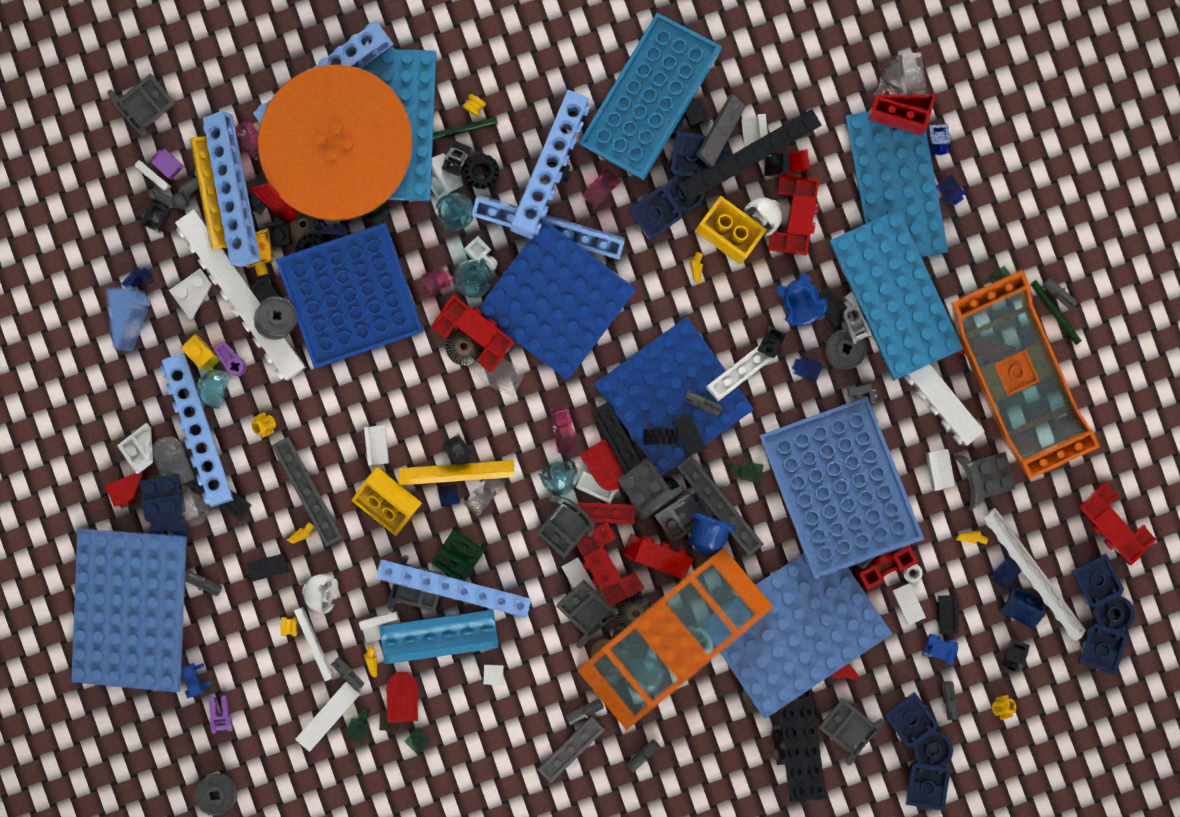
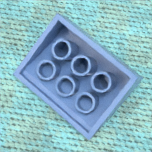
[107,287,150,352]

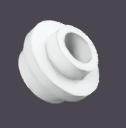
[903,564,923,583]

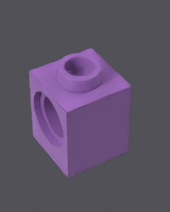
[151,149,185,180]

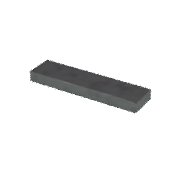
[697,94,746,167]
[537,715,605,784]

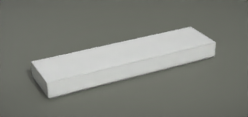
[706,346,777,402]
[294,607,334,681]
[295,681,361,752]

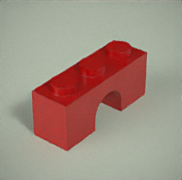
[855,545,919,590]

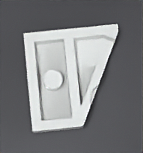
[169,268,213,321]
[117,423,153,474]

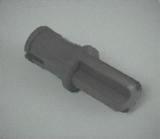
[1042,277,1077,310]
[684,390,722,416]
[185,570,222,596]
[331,656,364,691]
[942,681,959,720]
[566,699,604,725]
[626,739,660,773]

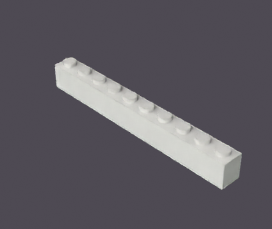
[175,210,307,381]
[843,291,985,446]

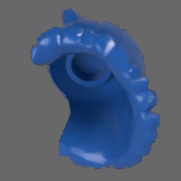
[777,273,828,326]
[688,513,735,555]

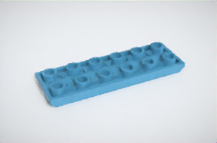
[379,609,499,664]

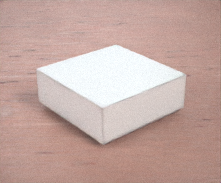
[484,664,504,685]

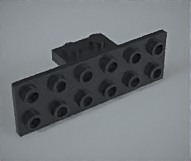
[771,688,826,803]

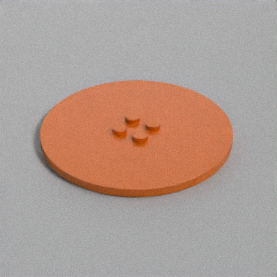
[258,65,413,220]

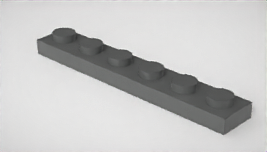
[271,436,344,547]
[676,455,764,556]

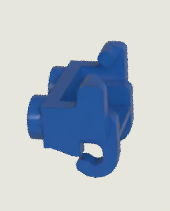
[921,634,959,665]
[181,663,212,698]

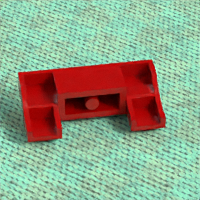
[767,175,820,256]
[431,295,515,374]
[1078,482,1157,565]
[577,521,645,607]

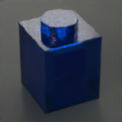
[792,356,823,383]

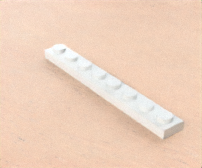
[984,508,1086,641]

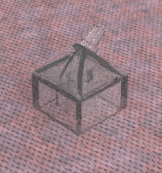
[874,52,926,95]

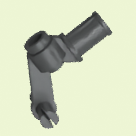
[148,175,199,211]

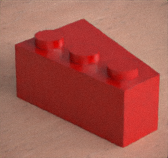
[867,93,936,136]
[622,533,693,579]

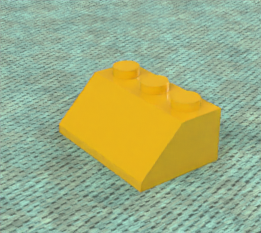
[695,196,767,265]
[351,467,422,536]

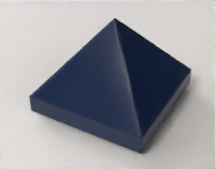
[437,484,460,507]

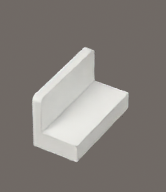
[741,114,768,147]
[431,153,463,200]
[364,425,389,466]
[925,449,955,491]
[359,611,401,643]

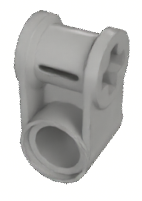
[843,306,872,345]

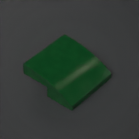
[431,529,485,581]

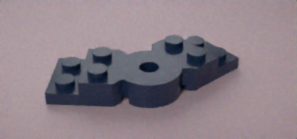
[628,131,709,241]
[140,474,190,545]
[1071,554,1135,675]
[883,692,953,811]

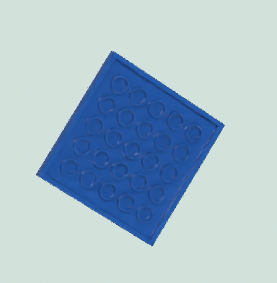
[478,219,637,380]
[275,222,423,369]
[594,317,754,476]

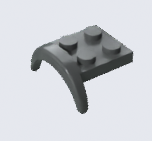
[107,74,176,136]
[954,452,1016,510]
[617,458,686,522]
[653,487,712,543]
[537,495,595,559]
[388,555,446,612]
[556,579,619,649]
[818,698,885,766]

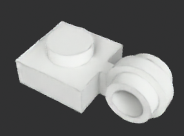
[463,236,498,272]

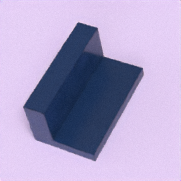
[1000,586,1047,629]

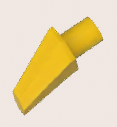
[689,252,703,284]
[287,522,315,544]
[956,530,989,545]
[363,646,377,677]

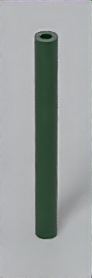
[433,117,498,141]
[1030,280,1082,345]

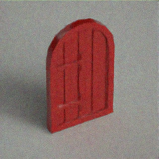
[250,183,298,222]
[579,439,626,491]
[386,672,418,723]

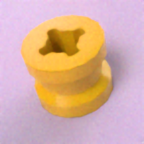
[462,94,486,117]
[280,617,298,637]

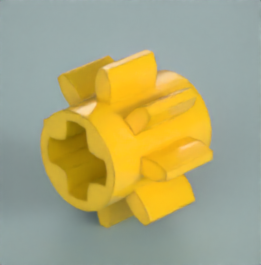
[252,412,276,438]
[992,695,1016,720]

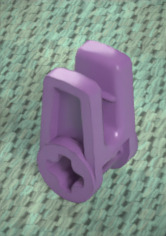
[214,342,247,376]
[209,695,233,734]

